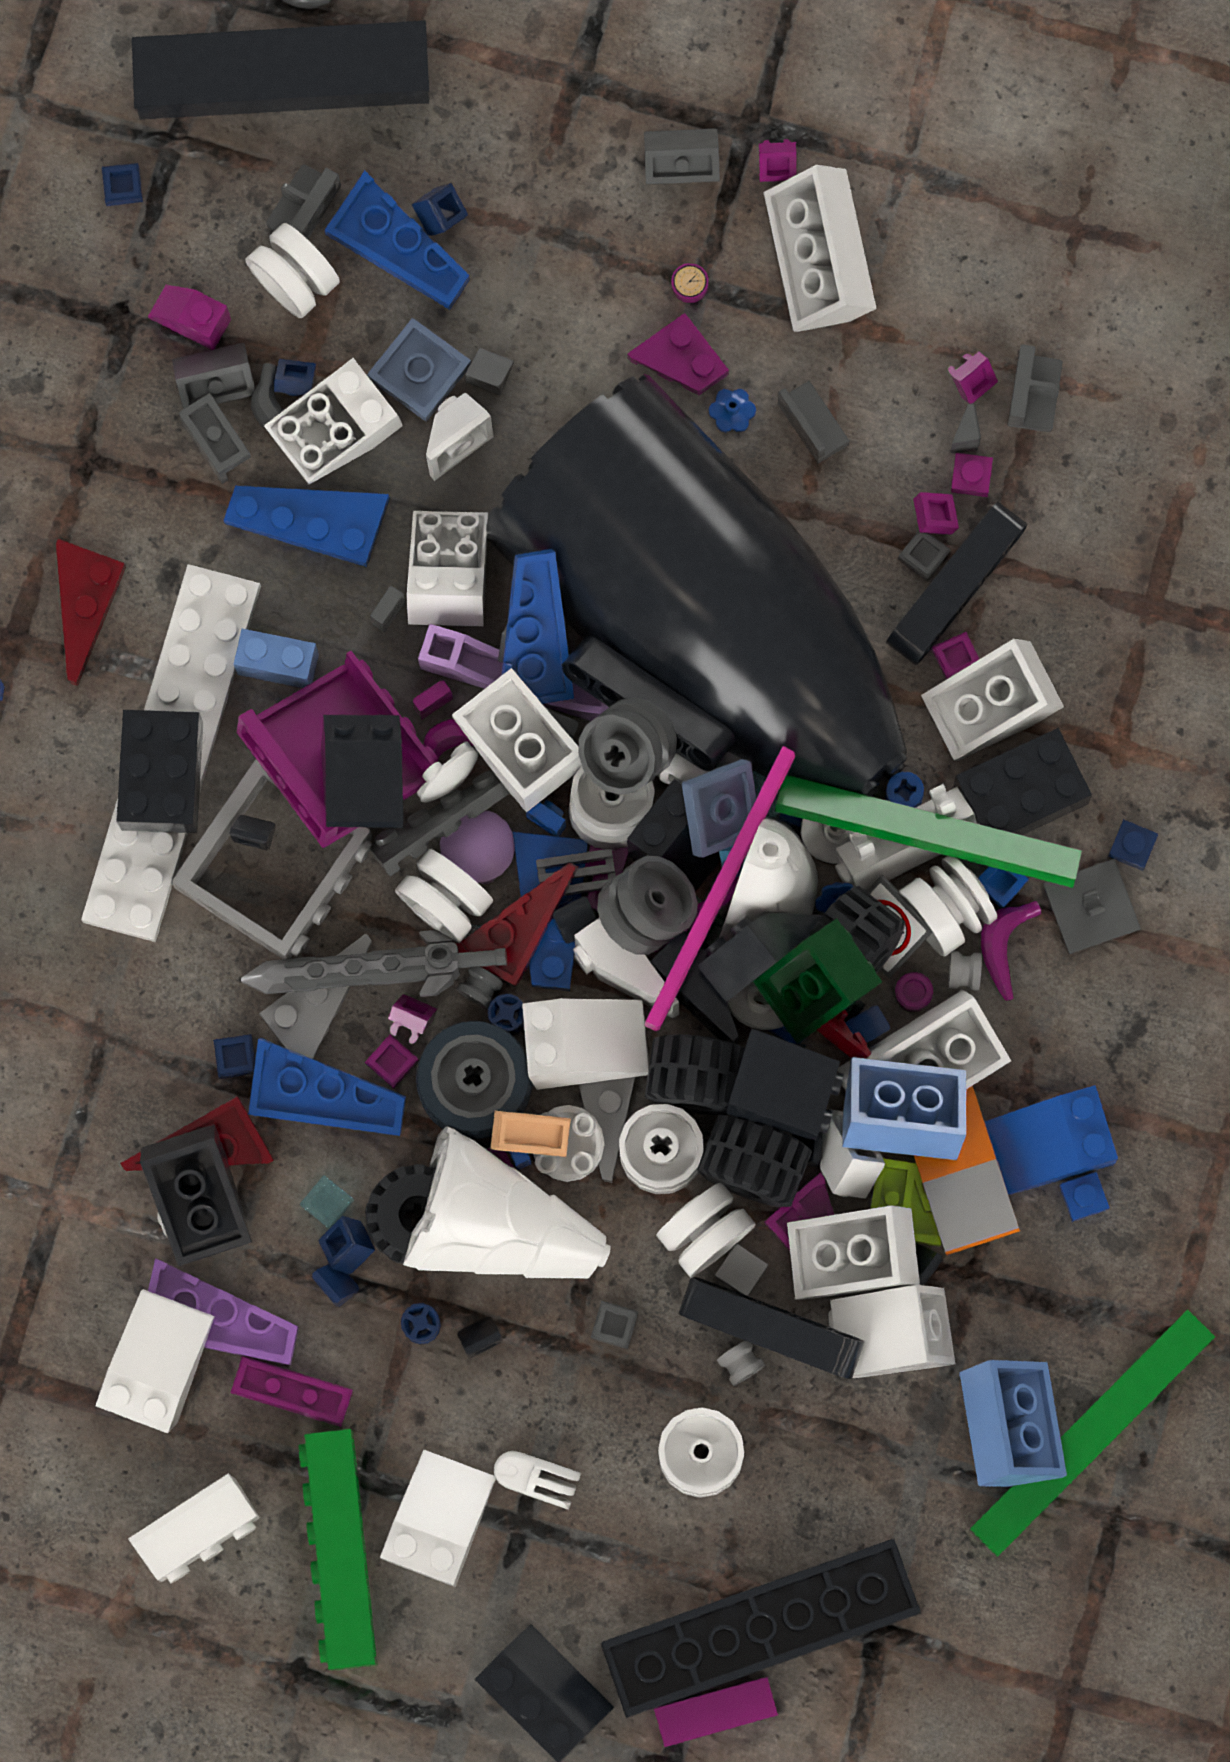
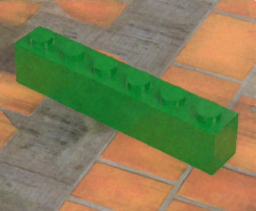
[299,1429,378,1671]

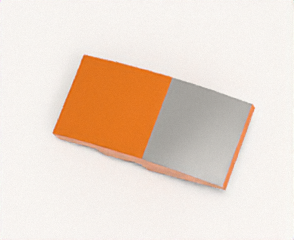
[914,1086,1020,1255]

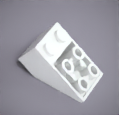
[264,358,403,484]
[407,511,488,626]

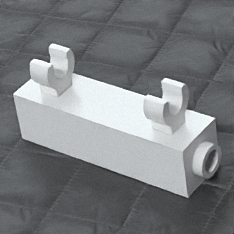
[835,784,977,891]

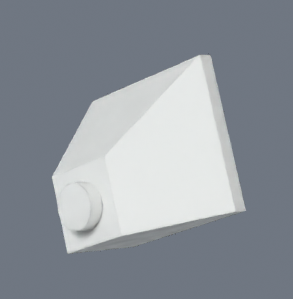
[426,393,494,481]

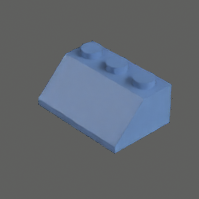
[842,1057,966,1160]
[959,1360,1067,1487]

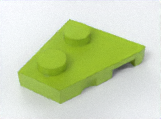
[870,1158,941,1247]

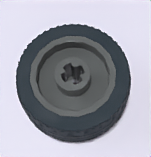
[416,1021,532,1139]

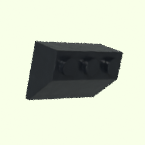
[474,1624,615,1762]

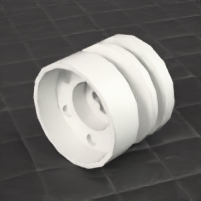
[899,856,997,957]

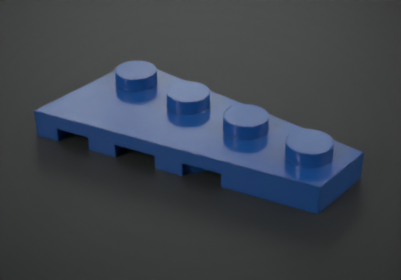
[325,170,470,310]
[224,486,390,567]
[501,549,574,704]
[513,832,588,991]
[248,1038,406,1136]

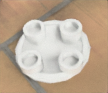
[417,742,478,803]
[533,1105,605,1182]

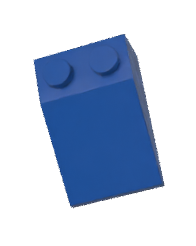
[985,1085,1118,1195]

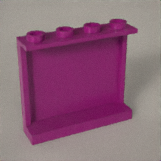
[236,651,438,848]

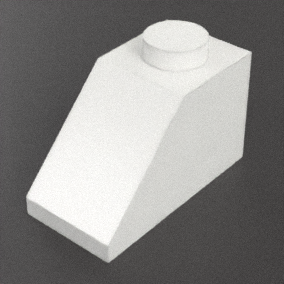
[820,1109,885,1199]

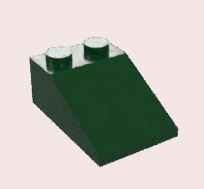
[753,919,882,1044]

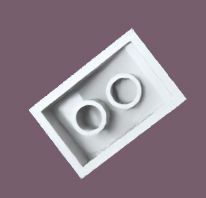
[921,639,1064,761]
[452,668,582,812]
[573,918,679,1019]
[522,999,649,1090]
[787,1206,920,1300]
[96,1289,215,1433]
[380,1450,496,1587]

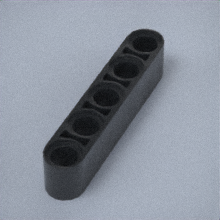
[886,502,1028,666]
[562,636,736,772]
[678,1277,865,1379]

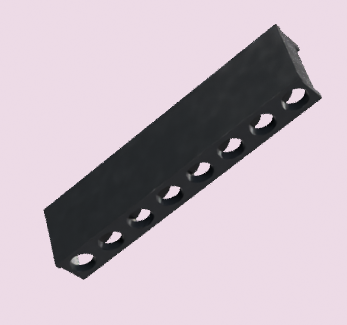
[131,20,430,120]
[601,1538,921,1719]

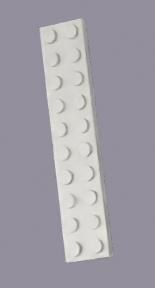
[81,564,261,942]

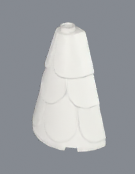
[719,814,818,941]
[403,1127,611,1278]

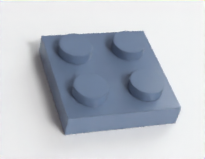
[367,318,471,422]
[682,759,756,858]

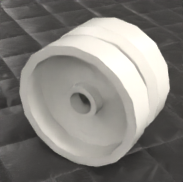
[245,223,340,318]
[568,765,655,850]
[395,849,493,943]
[619,1104,704,1194]
[656,1182,756,1278]
[658,1408,744,1498]

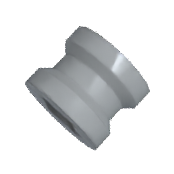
[948,951,982,991]
[717,1341,765,1386]

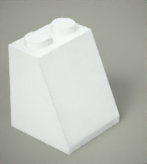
[828,1285,955,1378]

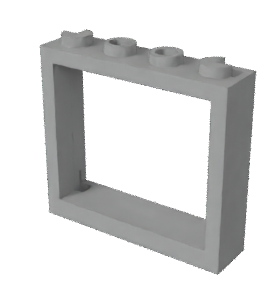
[171,759,373,960]

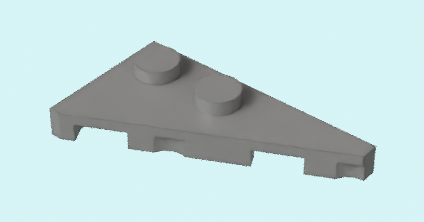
[259,934,372,1059]
[579,1077,636,1183]

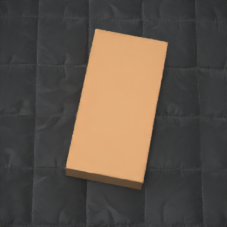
[490,1110,571,1157]

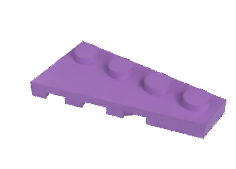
[148,1258,299,1366]

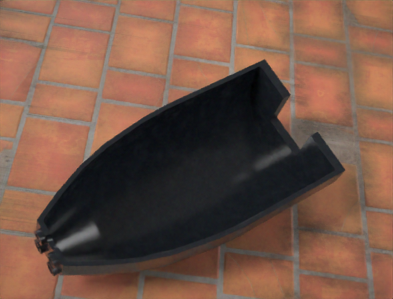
[486,374,907,797]

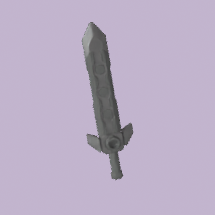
[241,930,507,997]

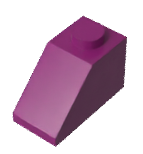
[148,285,231,350]

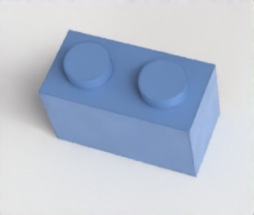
[233,628,319,688]

